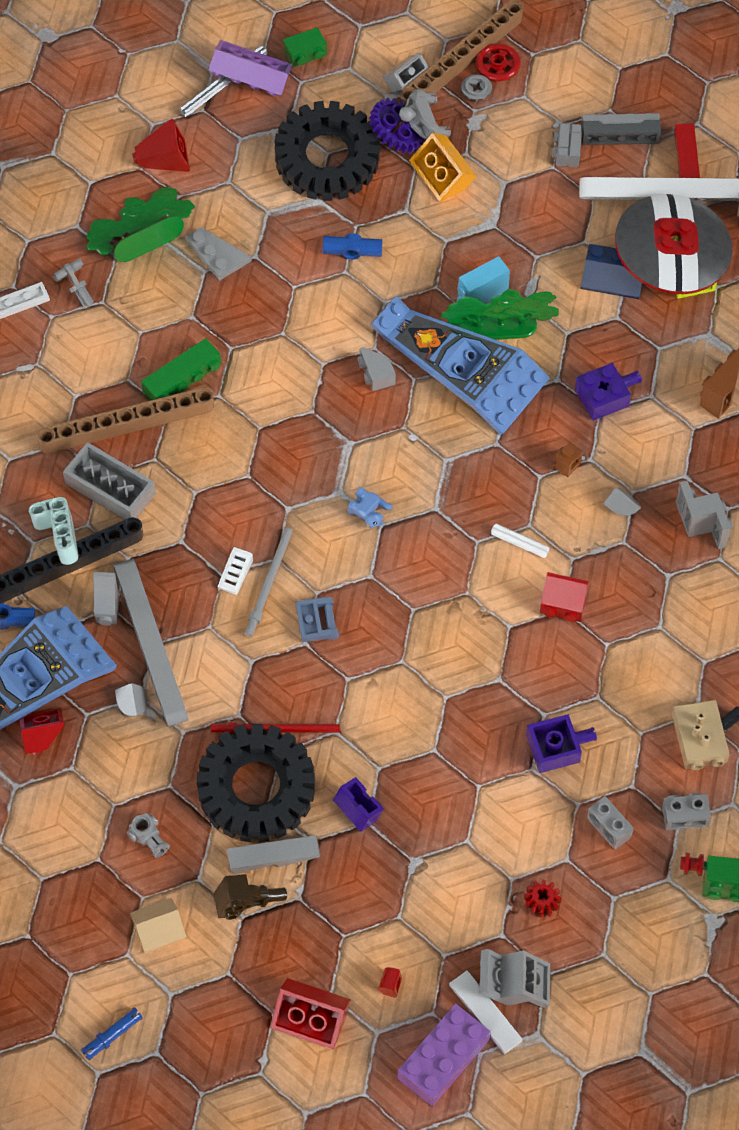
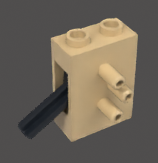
[672,700,739,770]

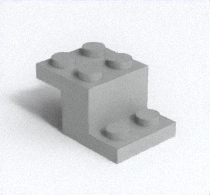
[676,480,732,549]
[479,949,550,1008]

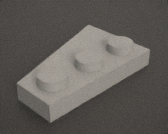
[185,227,252,281]

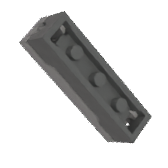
[581,113,661,145]

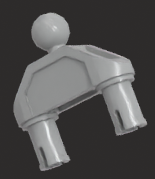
[399,89,451,140]

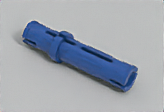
[81,1007,143,1061]

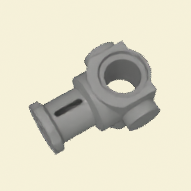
[126,813,170,858]

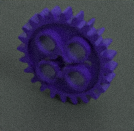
[369,98,426,154]

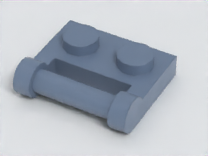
[295,597,339,643]

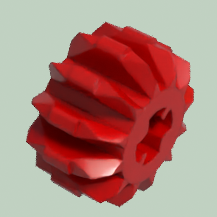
[524,879,562,918]

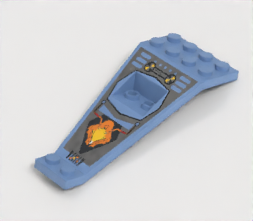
[370,296,550,435]
[0,606,117,730]

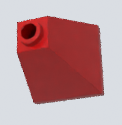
[132,119,190,172]

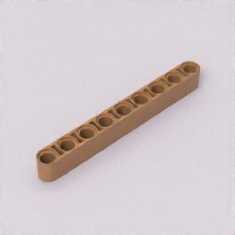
[400,0,523,105]
[37,387,214,453]

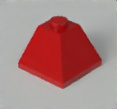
[19,707,64,755]

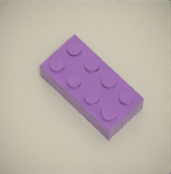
[397,1003,491,1107]

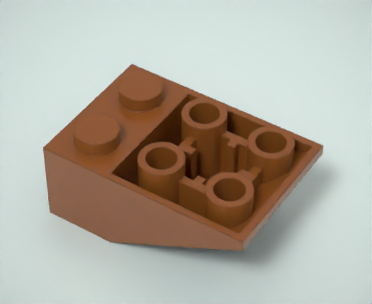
[700,348,739,419]

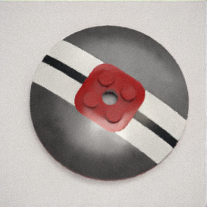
[615,194,733,294]

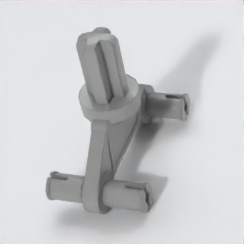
[53,258,93,308]

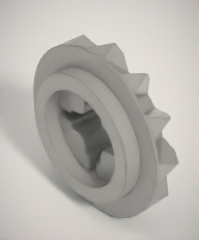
[461,74,492,102]

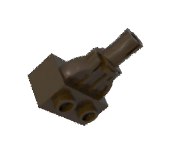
[213,874,287,920]

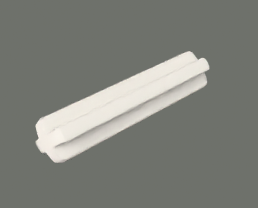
[491,524,549,558]

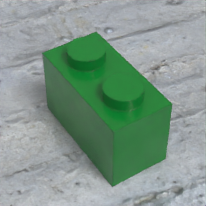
[283,27,327,68]

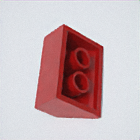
[270,978,351,1050]

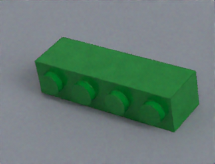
[141,338,221,400]

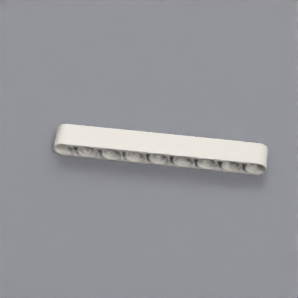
[579,177,739,201]

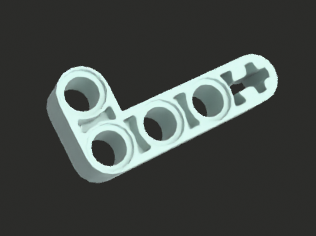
[29,497,78,565]

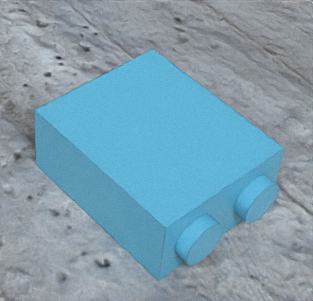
[457,256,510,304]

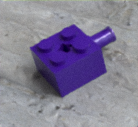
[575,363,642,421]
[526,714,597,773]

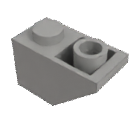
[357,347,396,391]

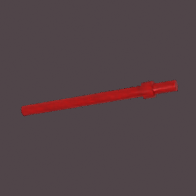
[211,722,340,735]

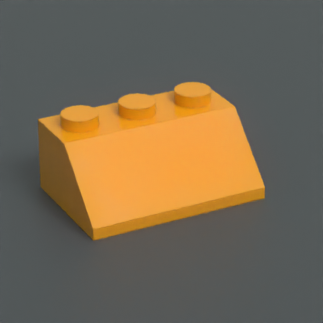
[409,133,477,202]

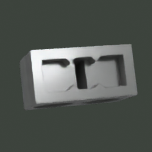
[587,796,634,850]

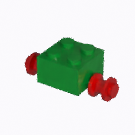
[680,852,739,902]

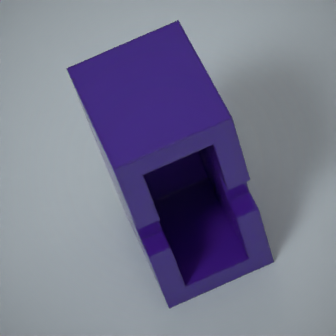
[333,777,384,832]

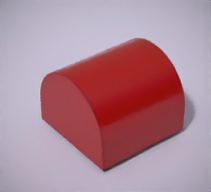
[378,967,402,998]

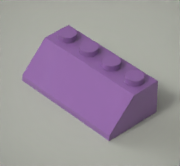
[209,40,292,96]

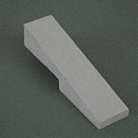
[227,835,321,875]

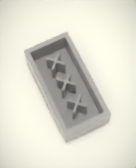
[63,442,156,520]

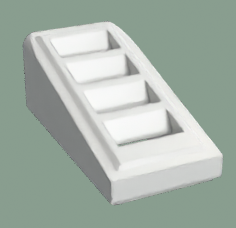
[218,547,253,595]

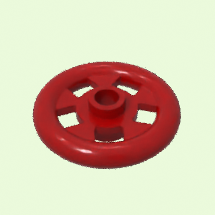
[475,43,521,82]

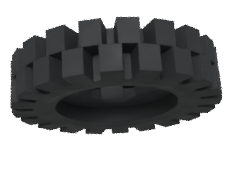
[275,101,380,201]
[197,724,315,843]

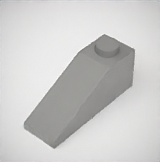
[93,572,120,626]

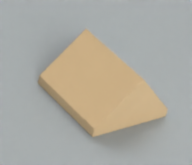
[130,898,187,953]

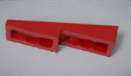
[674,123,700,178]

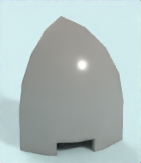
[603,487,641,516]
[115,683,147,716]

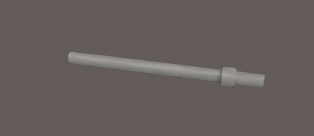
[245,528,293,637]

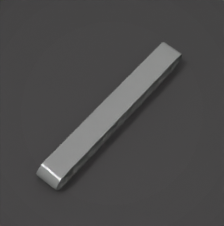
[113,559,188,727]

